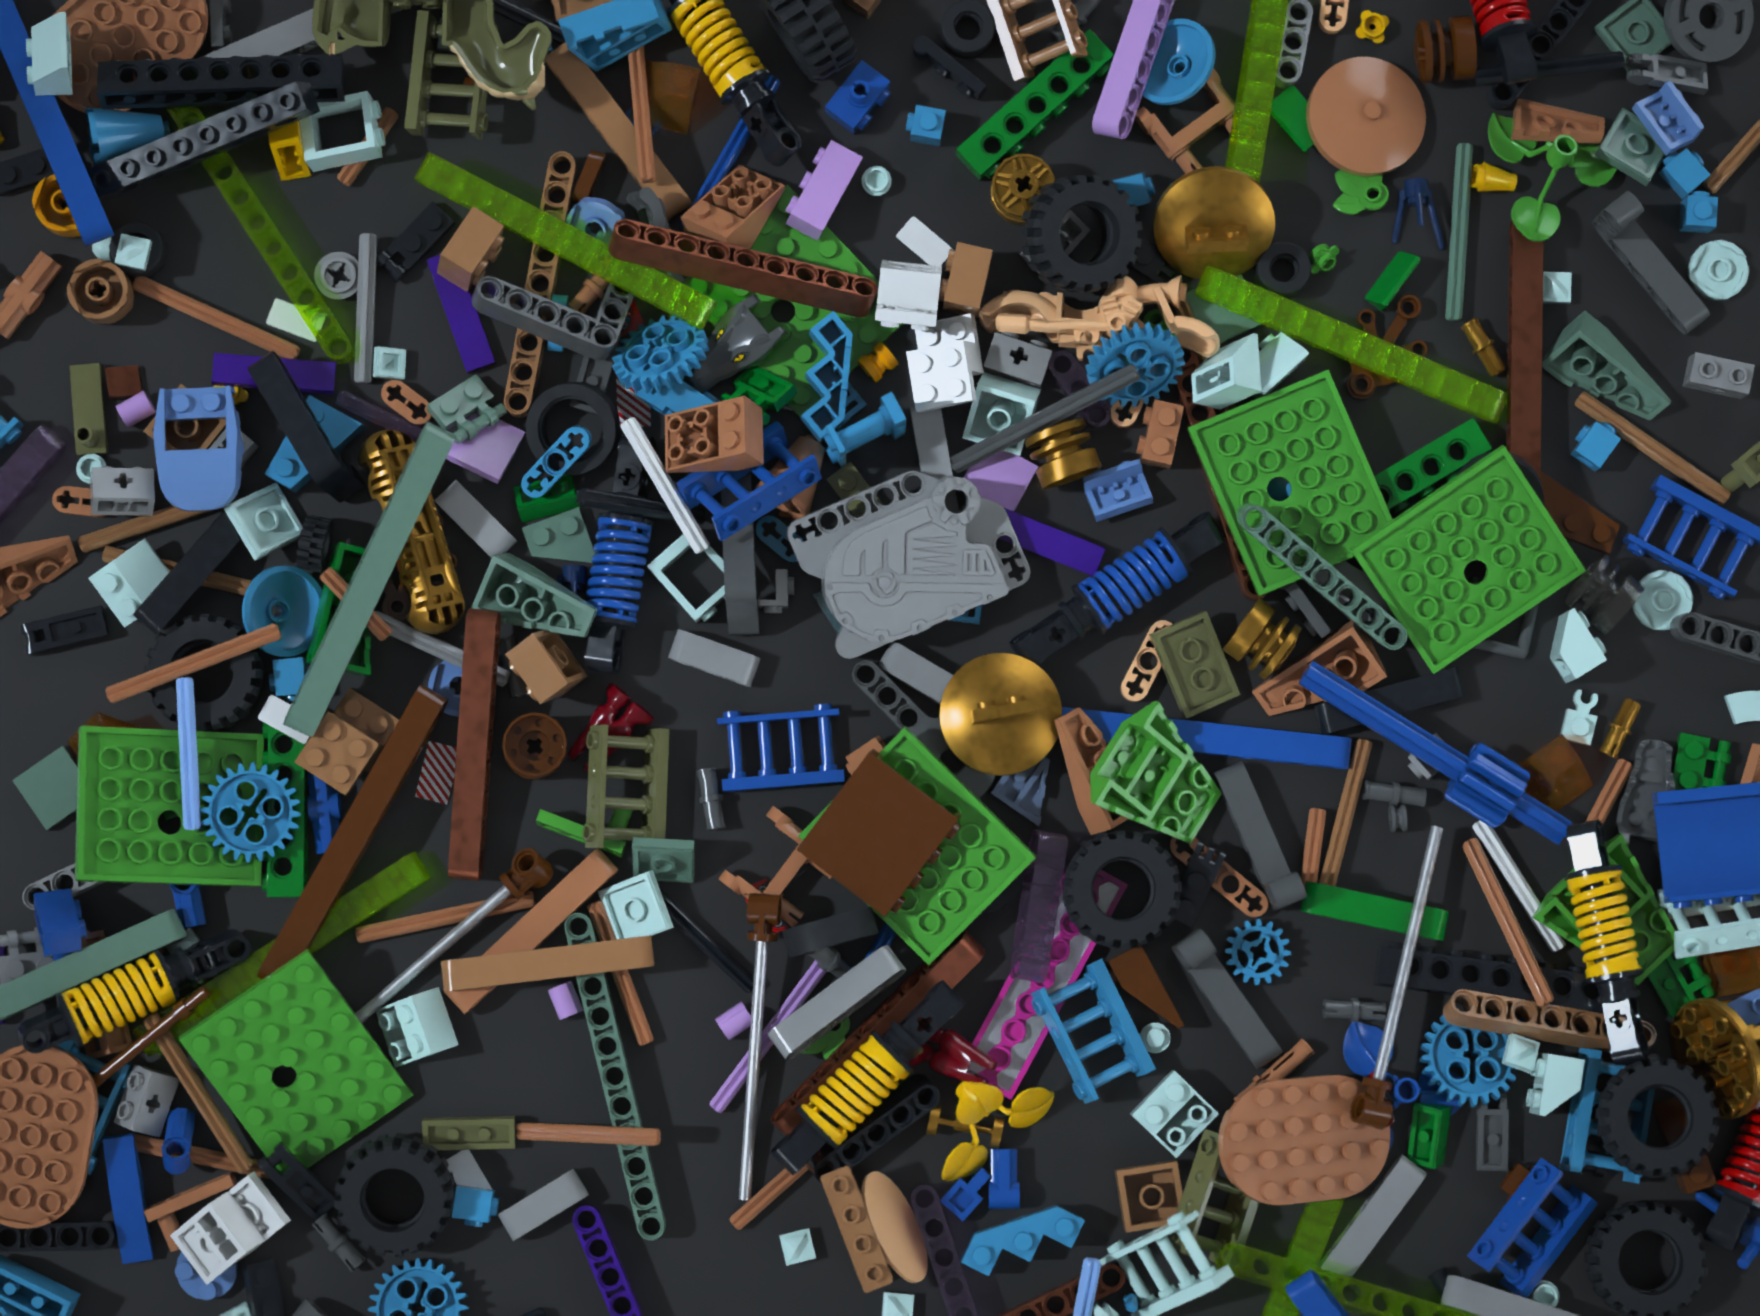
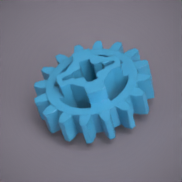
[1224,919,1291,985]

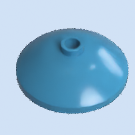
[1142,18,1216,105]
[242,565,322,657]

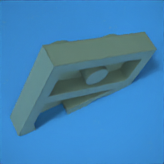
[522,507,596,564]

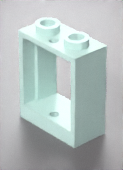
[299,91,386,172]
[647,534,725,623]

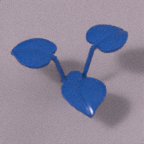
[1343,1021,1467,1151]

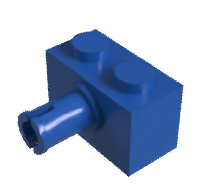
[825,60,891,135]
[34,888,86,961]

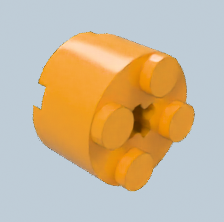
[32,174,81,238]

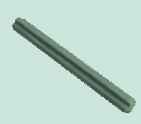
[1445,143,1473,321]

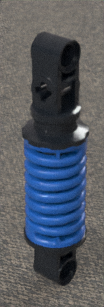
[584,434,656,674]
[1009,512,1226,665]

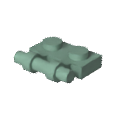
[427,374,507,444]

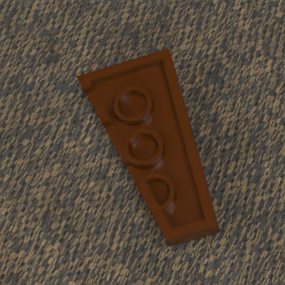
[1540,471,1620,555]

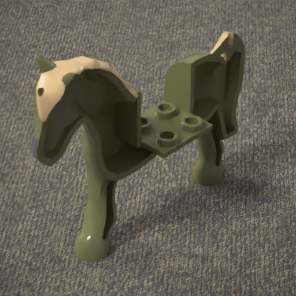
[312,0,552,111]

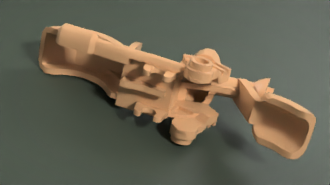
[978,275,1220,361]

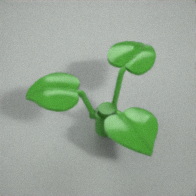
[1488,112,1617,242]

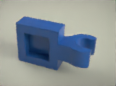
[940,1167,991,1221]

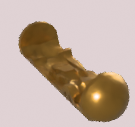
[358,430,465,634]

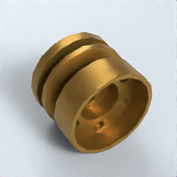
[991,154,1055,226]
[1024,418,1102,490]
[1223,598,1302,680]

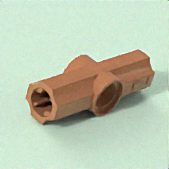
[0,251,63,339]

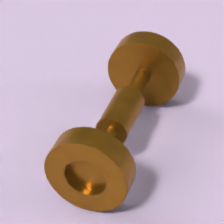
[926,1105,1005,1148]

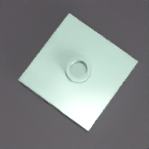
[224,482,303,561]
[597,870,674,940]

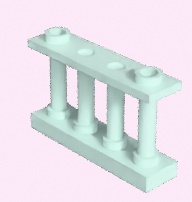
[1657,889,1760,959]
[1099,1210,1235,1316]

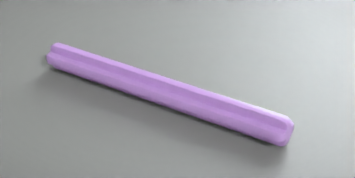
[709,961,826,1113]

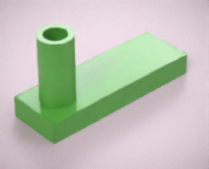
[536,809,633,858]

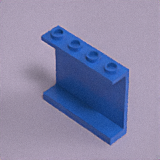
[1652,782,1760,908]

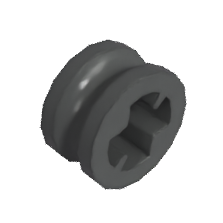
[1388,804,1408,832]

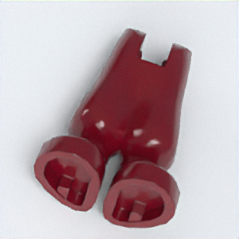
[567,682,655,773]
[910,1016,998,1084]

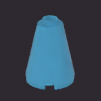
[85,107,170,166]

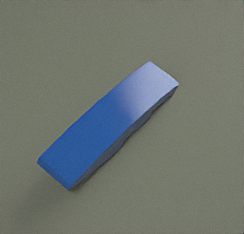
[103,1133,154,1264]

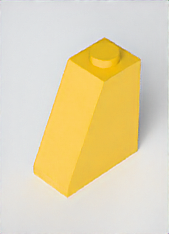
[268,121,311,181]

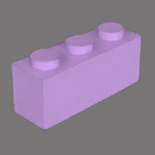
[785,140,863,241]

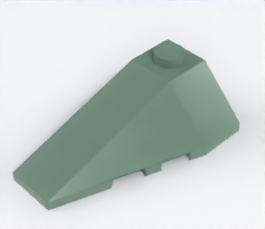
[1542,310,1671,421]
[471,552,598,637]

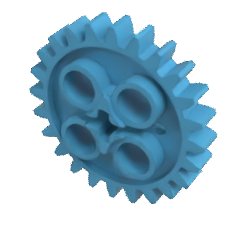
[612,314,709,394]
[1085,322,1185,407]
[200,762,301,862]
[1419,1009,1518,1108]
[368,1258,469,1316]

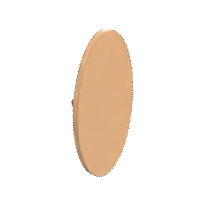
[862,1171,928,1283]

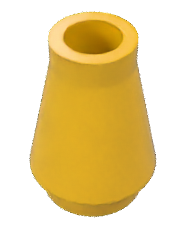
[1471,162,1517,192]

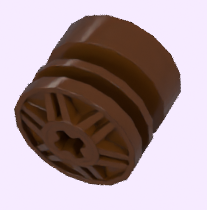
[1413,15,1477,84]
[502,712,567,780]

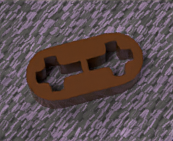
[571,149,607,204]

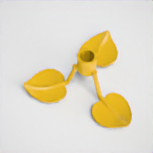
[941,1082,1055,1181]

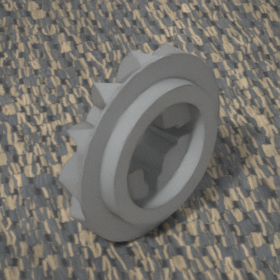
[314,252,358,300]

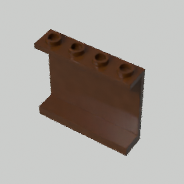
[796,749,962,917]

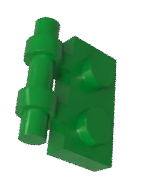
[720,366,797,425]
[1671,732,1732,790]
[1642,954,1716,1019]

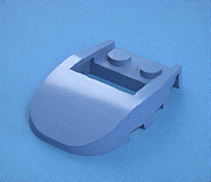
[153,386,245,511]

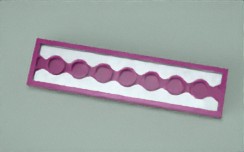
[969,870,1128,1100]

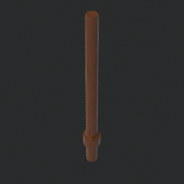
[92,986,211,1088]

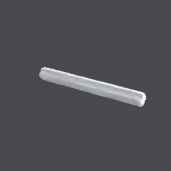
[620,417,710,554]
[1473,820,1566,952]

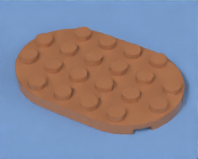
[53,0,208,113]
[0,1045,99,1229]
[1218,1075,1391,1205]

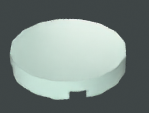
[1687,240,1749,301]
[1632,570,1694,631]

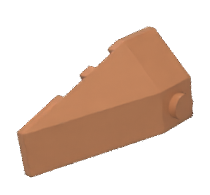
[1252,620,1387,716]

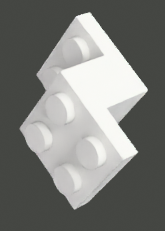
[875,260,942,331]
[906,313,984,412]
[170,1171,291,1285]

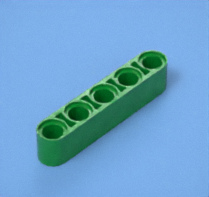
[1300,881,1449,941]

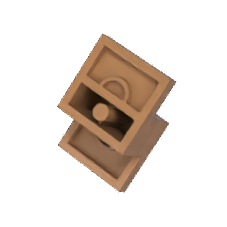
[295,688,399,796]

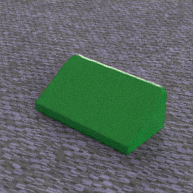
[1265,85,1314,152]
[1365,251,1421,311]
[513,474,580,523]
[1407,1103,1451,1169]

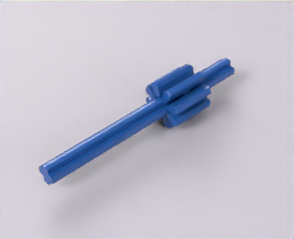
[1298,661,1572,845]

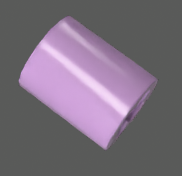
[116,390,156,428]
[548,981,584,1020]
[715,1001,751,1040]

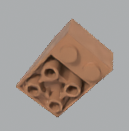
[681,164,785,249]
[665,396,764,473]

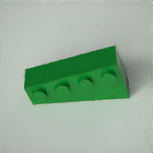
[305,542,371,677]

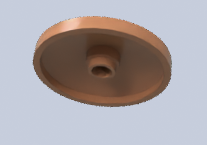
[1306,57,1426,177]

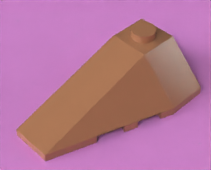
[0,535,78,617]
[1054,707,1128,835]

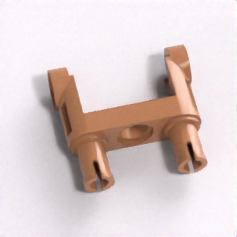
[1135,68,1254,174]
[718,806,832,927]

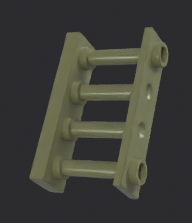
[404,10,498,140]
[583,725,670,848]
[1168,1129,1259,1270]

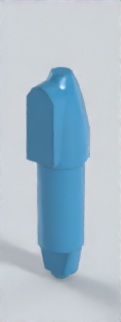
[1123,1293,1140,1313]

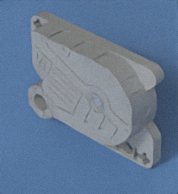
[787,471,1031,659]

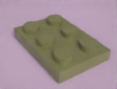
[1149,610,1240,719]

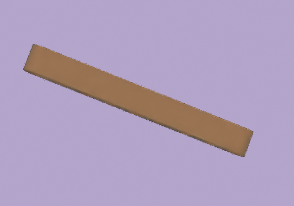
[504,151,577,419]

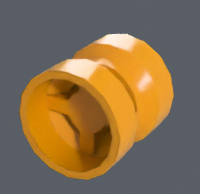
[857,341,899,383]

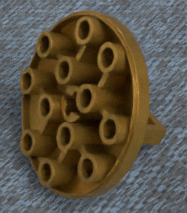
[1153,166,1275,281]
[939,653,1062,776]
[1670,997,1760,1119]

